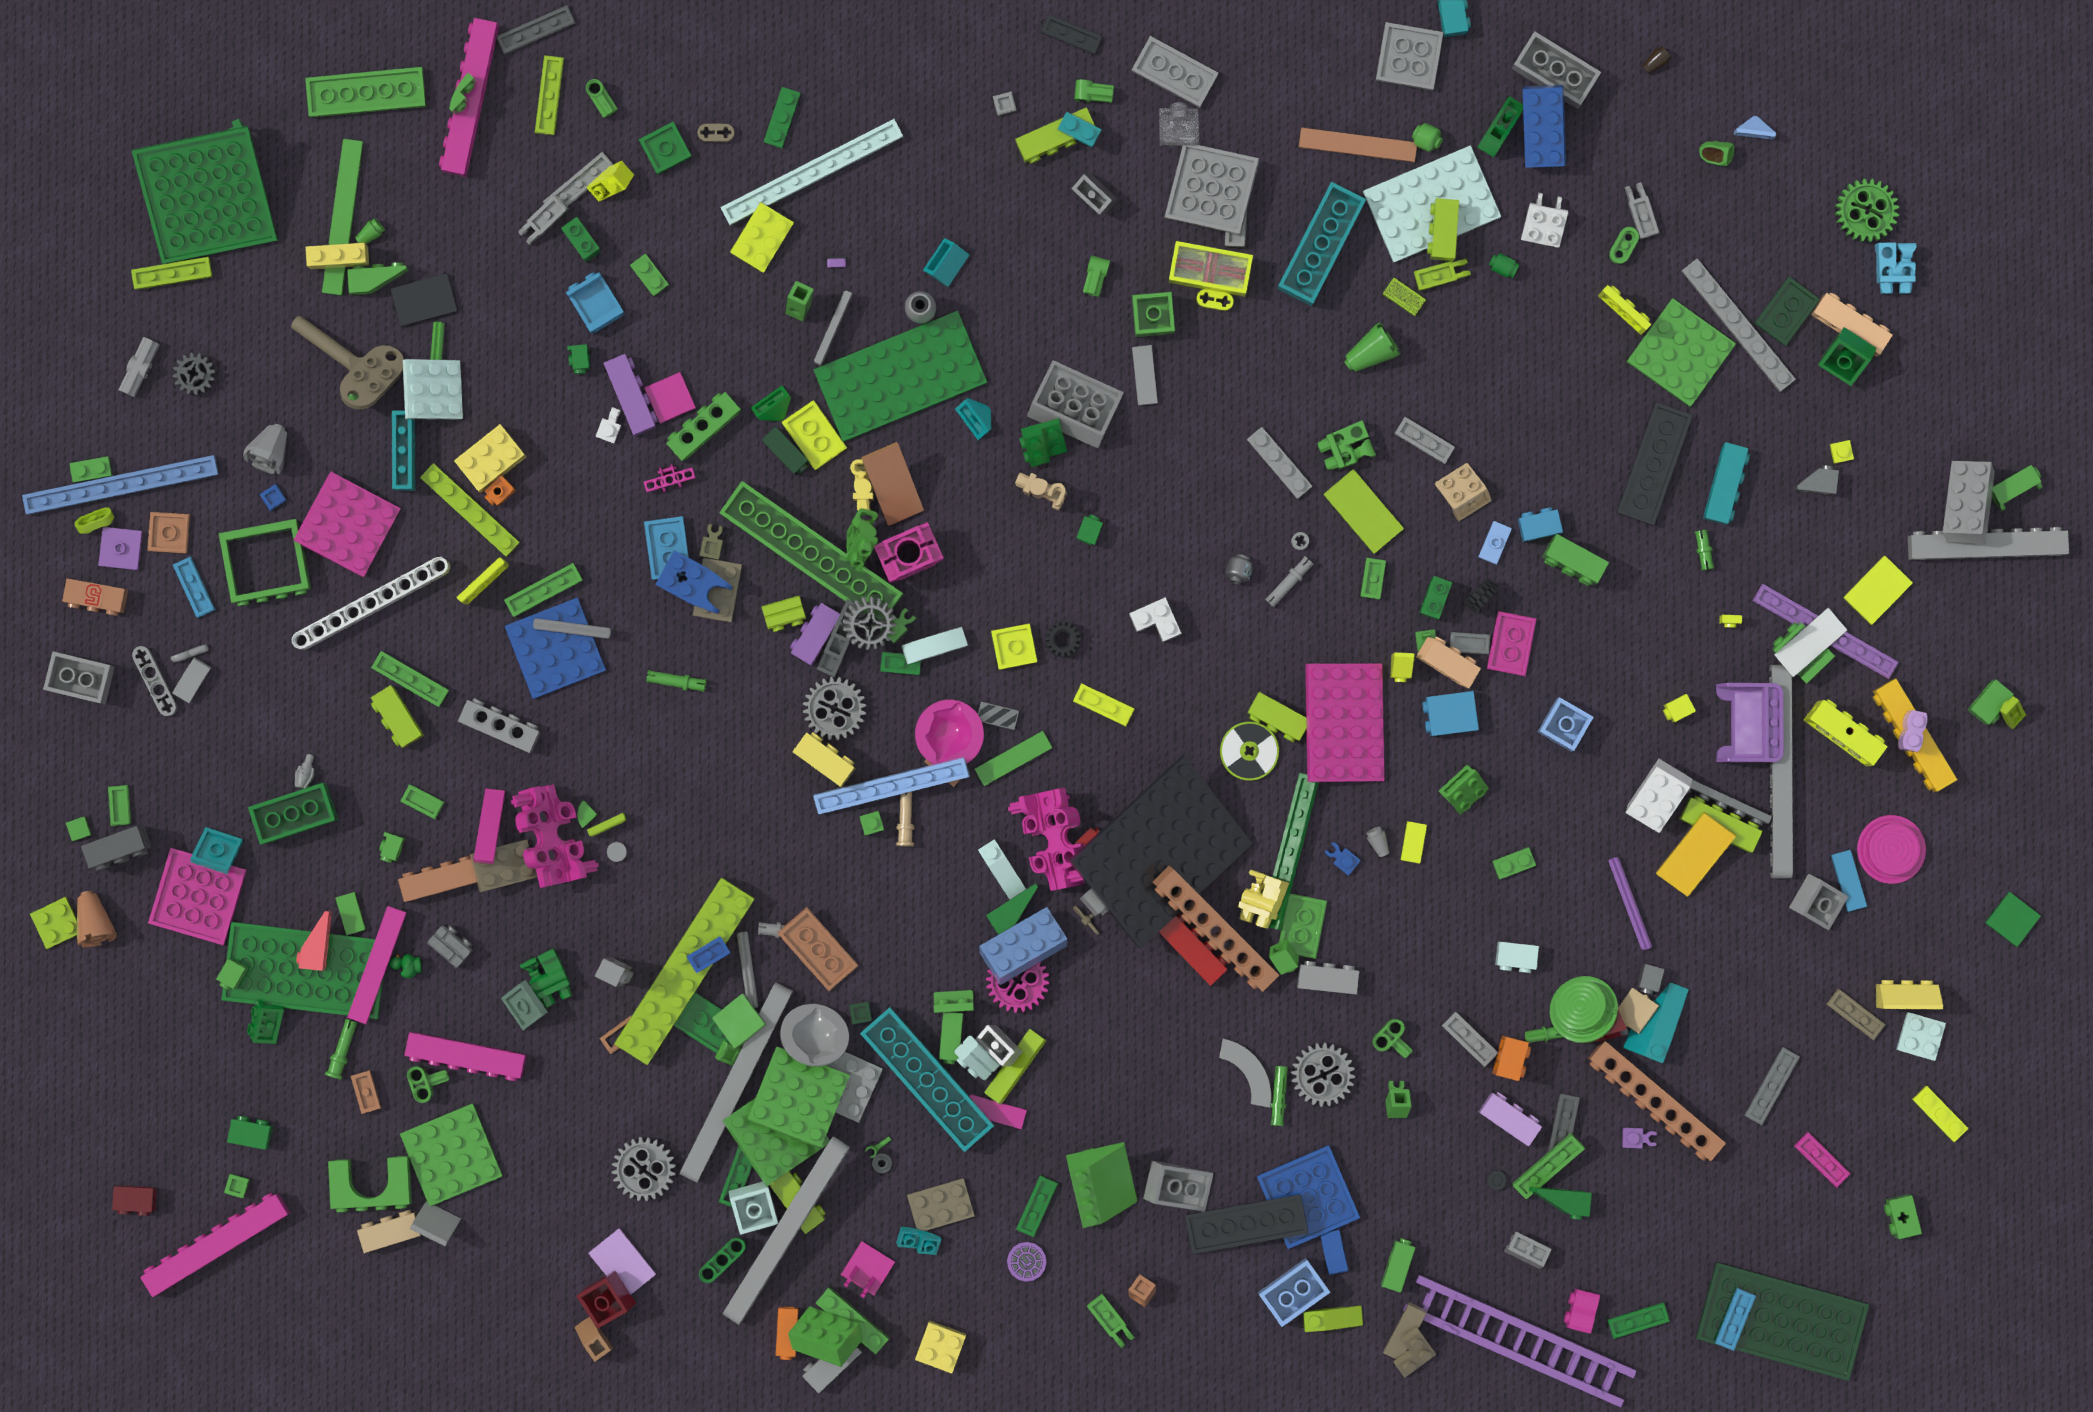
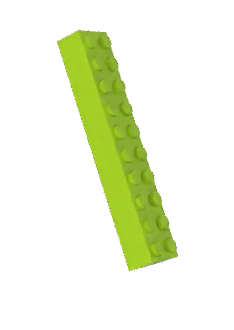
[614,877,754,1065]

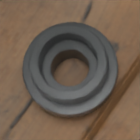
[872,1153,892,1173]

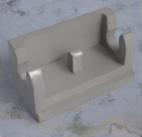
[1504,1232,1551,1269]

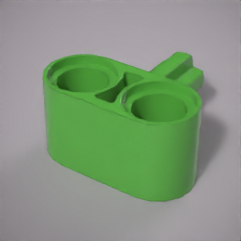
[1372,1019,1412,1058]
[407,1066,449,1103]

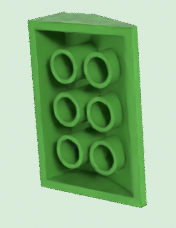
[1066,1142,1137,1228]

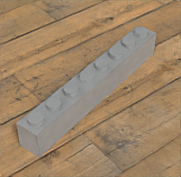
[1908,527,2069,560]

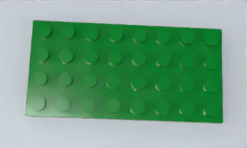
[813,311,987,442]
[221,922,384,1019]

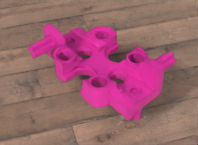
[511,784,599,888]
[1008,788,1085,891]

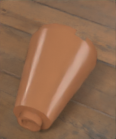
[77,891,117,948]

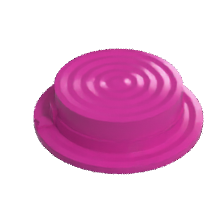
[915,700,984,764]
[1857,815,1926,884]

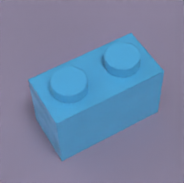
[1517,507,1563,542]

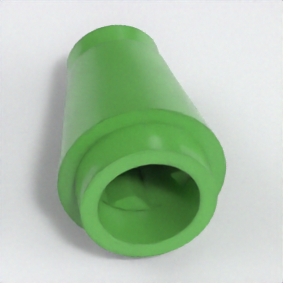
[355,218,385,244]

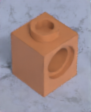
[1128,1274,1156,1307]

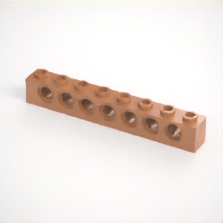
[1153,866,1279,992]
[1588,1041,1726,1161]

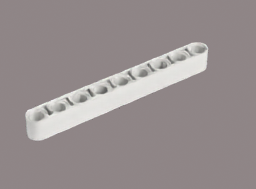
[292,557,450,650]

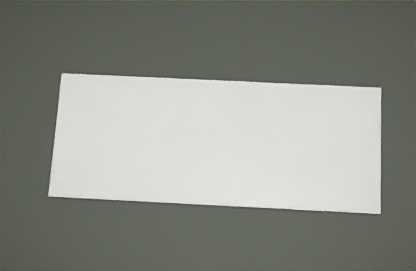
[1774,608,1847,677]

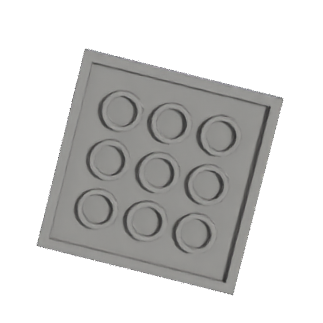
[1165,142,1260,235]

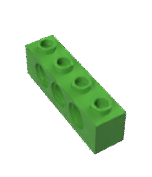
[666,392,742,462]

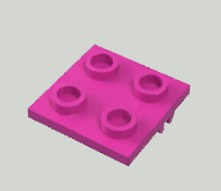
[841,1241,895,1298]

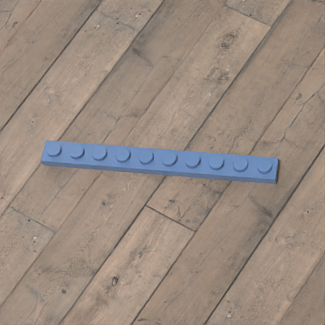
[22,455,219,515]

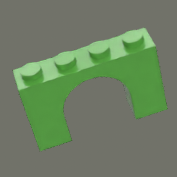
[328,1156,412,1212]

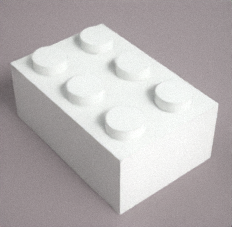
[1626,759,1692,833]

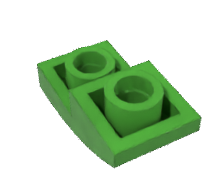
[449,73,476,115]

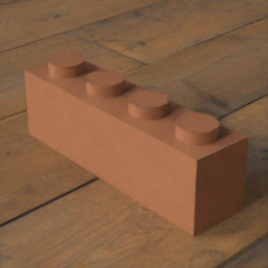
[398,856,477,902]

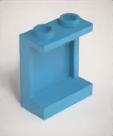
[566,272,625,334]
[1422,691,1479,737]

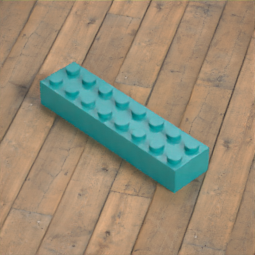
[860,1007,994,1152]

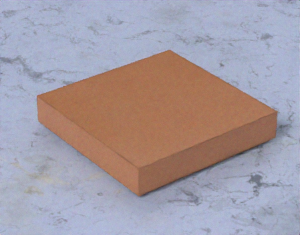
[148,512,190,554]

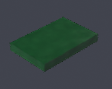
[1754,276,1820,346]

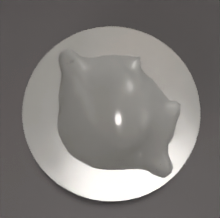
[780,1004,849,1066]

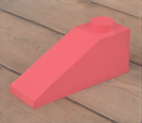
[296,911,332,971]

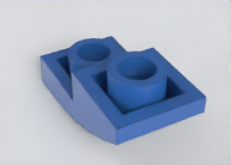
[1320,1230,1349,1275]

